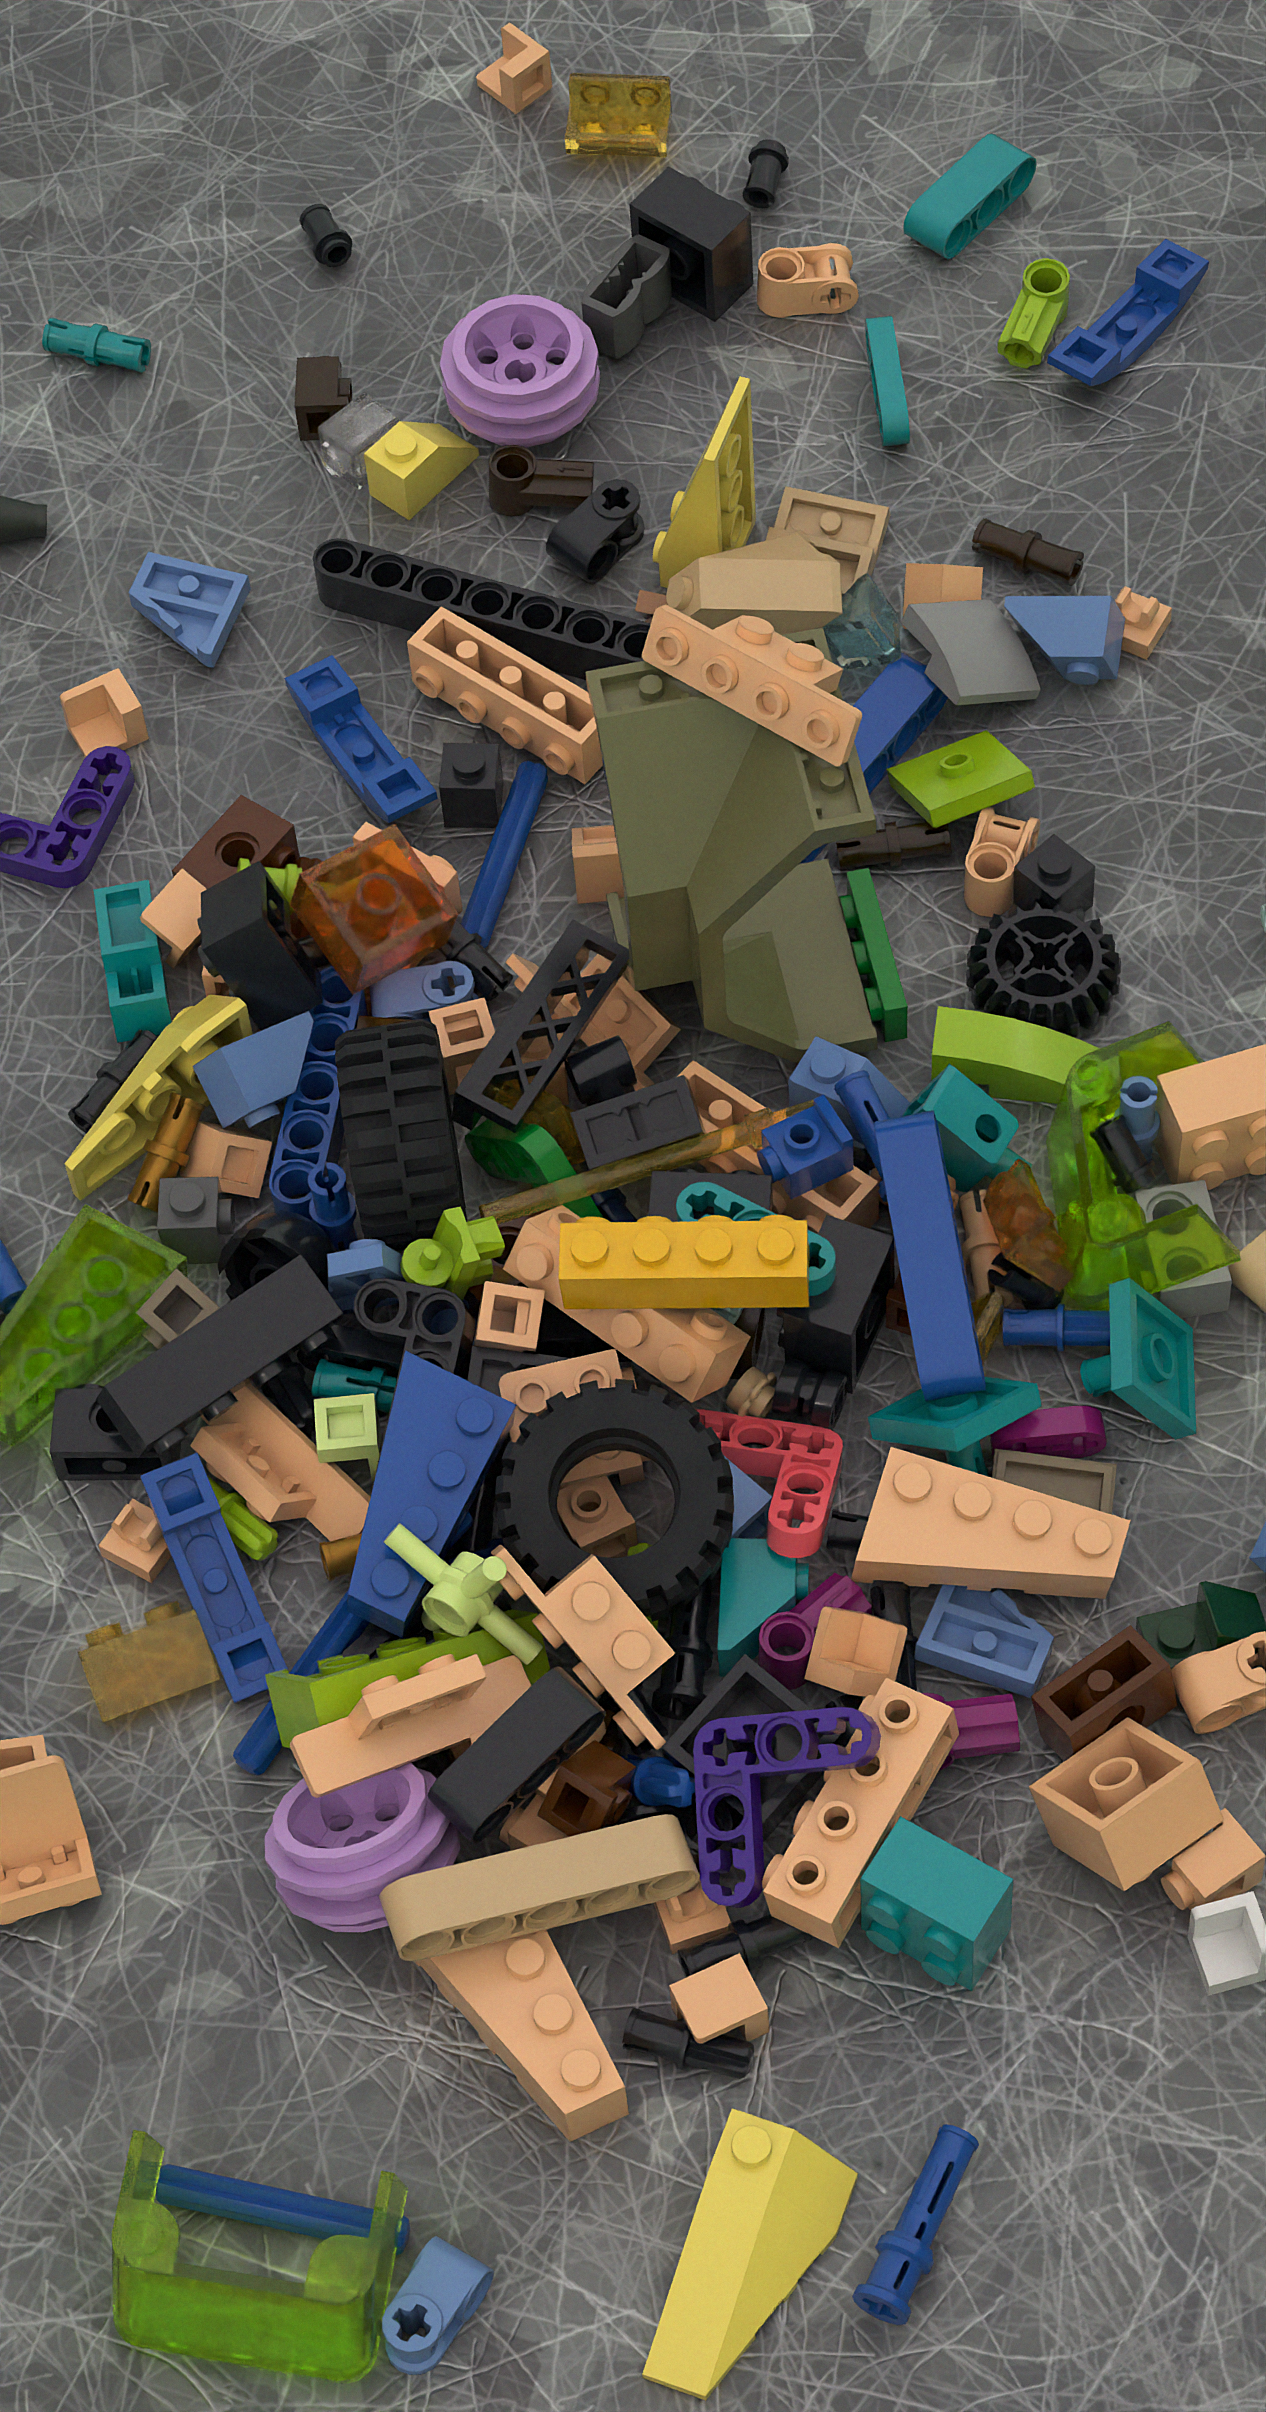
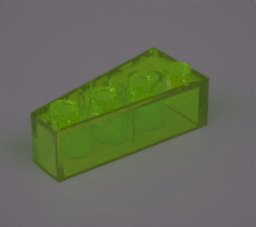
[0,1204,188,1446]

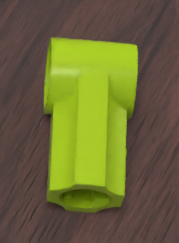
[997,258,1070,369]

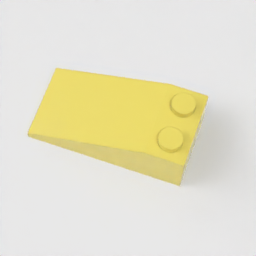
[653,376,756,588]

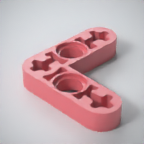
[695,1409,843,1558]

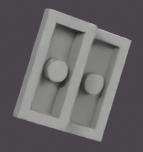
[901,599,1041,705]

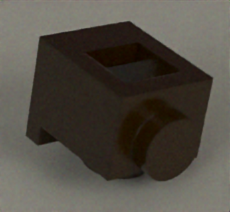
[295,356,353,441]

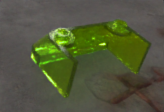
[1046,1021,1241,1311]
[112,2130,408,2384]

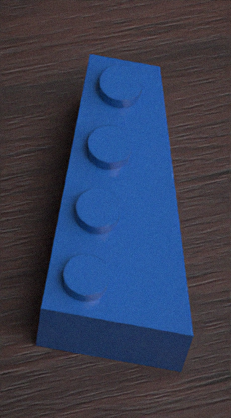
[347,1350,516,1638]

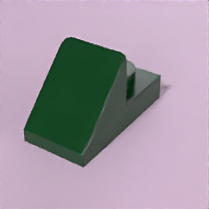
[1136,1581,1266,1669]

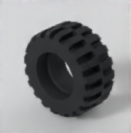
[335,1019,467,1251]
[495,1379,734,1622]

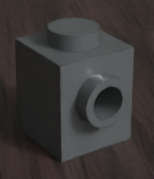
[157,1176,235,1265]

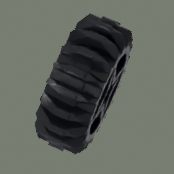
[966,899,1121,1038]

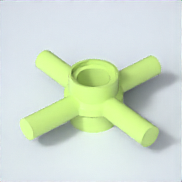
[384,1523,543,1665]

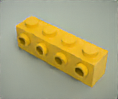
[558,1215,809,1309]

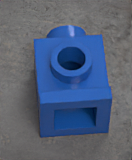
[757,1094,854,1200]

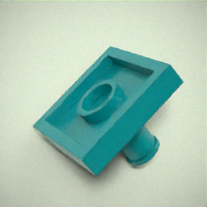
[1080,1278,1196,1440]
[868,1377,1042,1476]

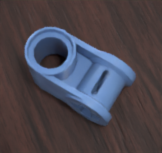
[369,961,479,1023]
[382,2236,494,2375]

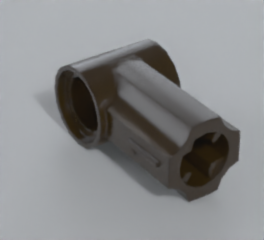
[488,445,594,516]

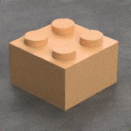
[1153,1044,1266,1190]
[1029,1717,1224,1891]

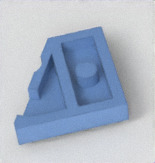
[129,552,251,668]
[327,1239,406,1315]
[914,1584,1054,1698]

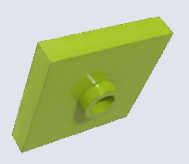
[886,730,1035,828]

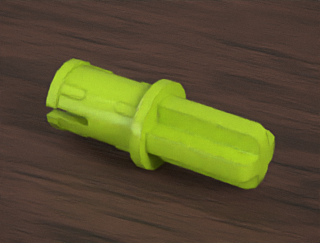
[207,1475,279,1561]

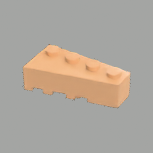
[851,1447,1131,1599]
[414,1929,629,2142]

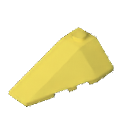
[64,994,253,1201]
[642,2108,858,2400]

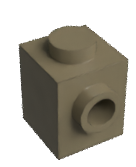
[136,1269,220,1350]

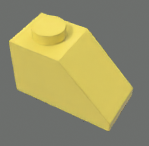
[364,421,479,520]

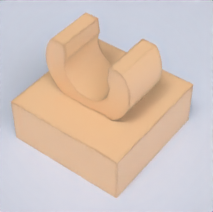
[1115,586,1172,660]
[98,1498,171,1583]
[654,1872,731,1954]

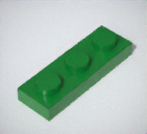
[839,868,908,1042]

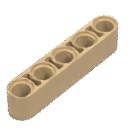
[379,1814,700,1961]

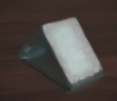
[823,572,901,670]

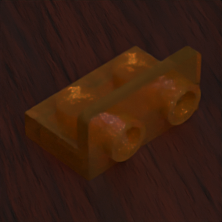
[983,1159,1075,1292]

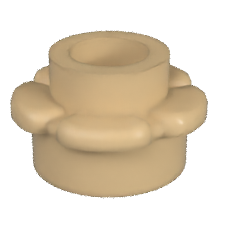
[726,1367,776,1418]

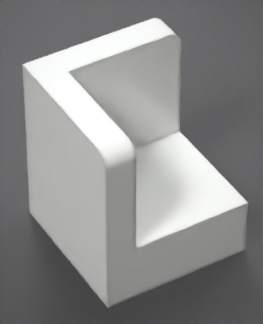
[1187,1891,1266,1996]

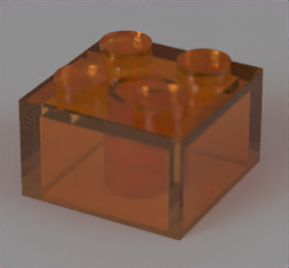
[290,824,458,995]

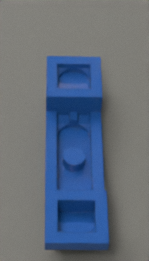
[1047,239,1209,386]
[284,655,438,823]
[140,1453,289,1704]

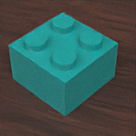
[860,1816,1013,1991]

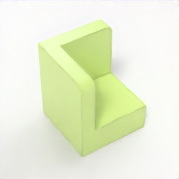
[314,1393,382,1481]

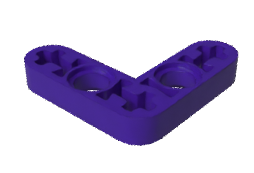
[0,746,135,888]
[693,1707,881,1908]

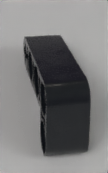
[354,1278,476,1489]

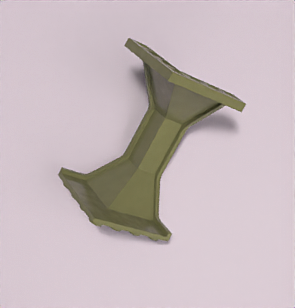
[586,627,878,1064]

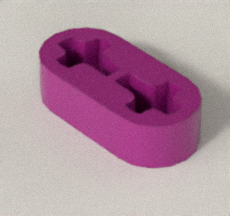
[989,1406,1107,1459]

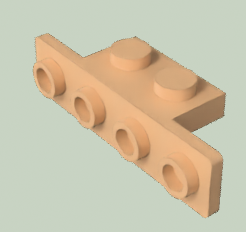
[642,605,862,767]
[506,953,681,1091]
[190,1383,371,1541]
[491,1545,675,1750]
[290,1654,531,1798]

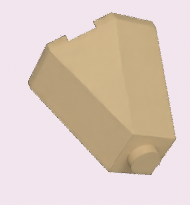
[666,533,843,635]

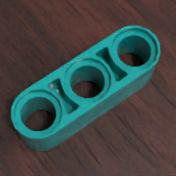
[903,133,1037,260]

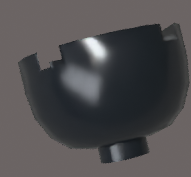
[217,1210,338,1301]

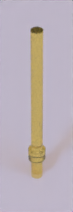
[479,1099,814,1225]

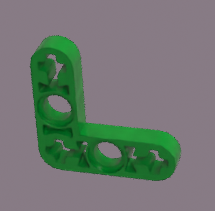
[464,1119,603,1218]

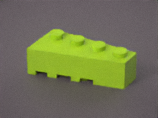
[265,1609,550,1749]

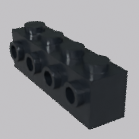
[96,1255,343,1458]

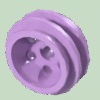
[440,294,600,448]
[265,1763,460,1932]

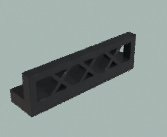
[452,919,630,1133]

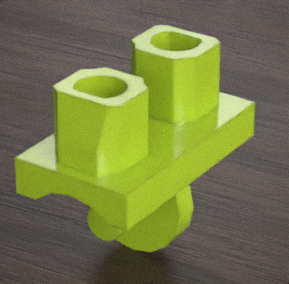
[400,1206,505,1310]

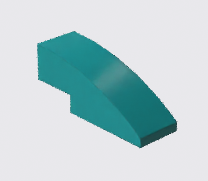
[93,880,172,1043]

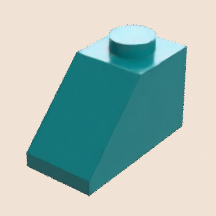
[717,1538,809,1677]

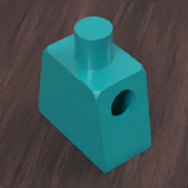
[902,1064,1032,1193]

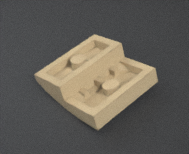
[766,486,891,601]

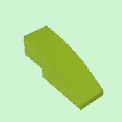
[931,1006,1110,1108]

